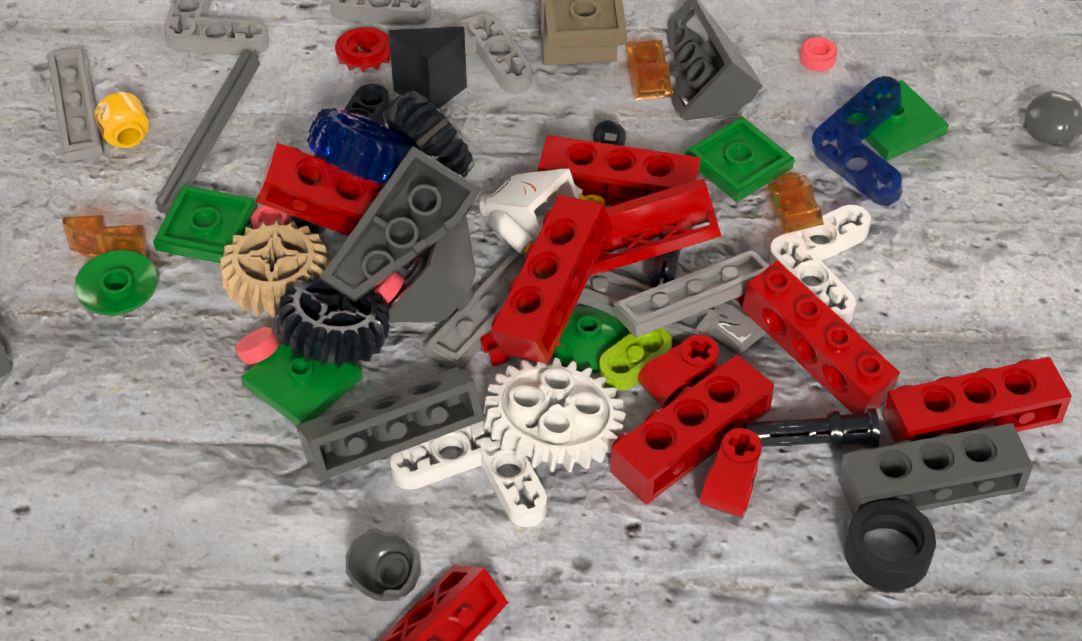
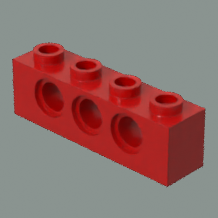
[538,135,701,206]
[255,142,386,236]
[491,195,613,364]
[742,260,900,414]
[610,354,774,505]
[882,356,1072,443]

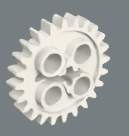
[483,358,626,472]

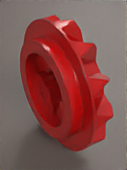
[335,27,390,73]

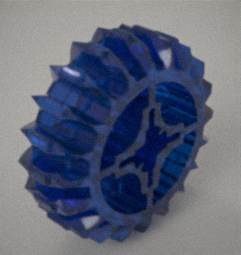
[307,108,413,184]

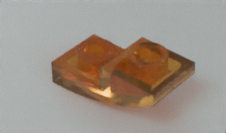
[625,40,673,100]
[768,173,824,234]
[62,215,150,259]

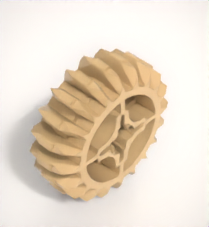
[220,219,330,319]

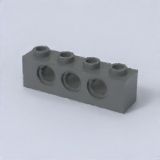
[296,367,485,481]
[838,423,1033,516]

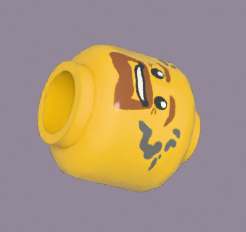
[95,92,149,148]

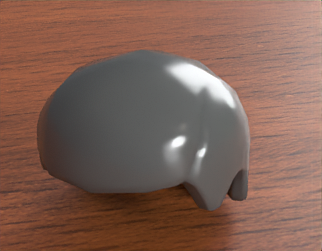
[1025,91,1082,144]
[346,528,421,601]

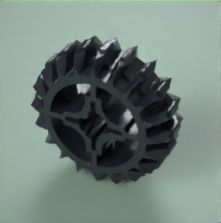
[383,91,474,178]
[276,276,390,369]

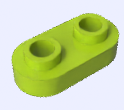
[599,328,672,390]

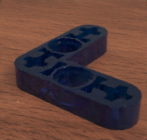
[812,76,903,206]

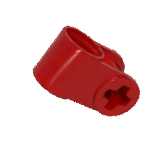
[638,335,719,408]
[700,428,762,518]

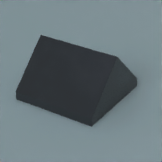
[389,27,467,109]

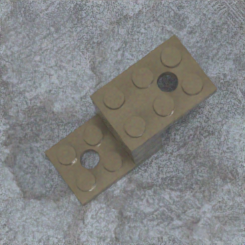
[538,0,627,65]

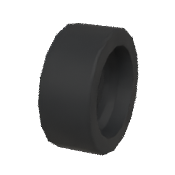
[845,500,936,591]

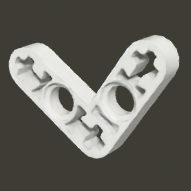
[769,205,871,324]
[390,417,547,527]

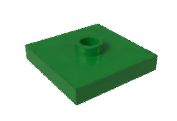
[841,80,949,161]
[685,116,795,203]
[153,185,258,263]
[241,343,363,425]

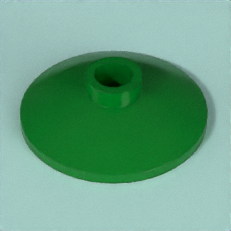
[74,250,158,315]
[552,306,629,373]

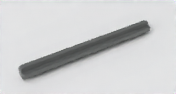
[155,51,260,214]

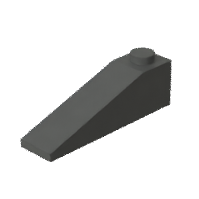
[668,0,763,121]
[320,146,482,302]
[386,216,476,323]

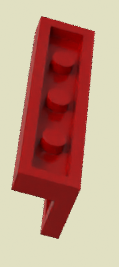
[590,178,722,276]
[380,565,509,641]

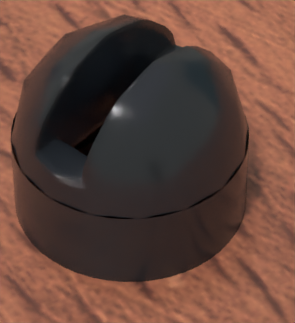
[593,120,626,146]

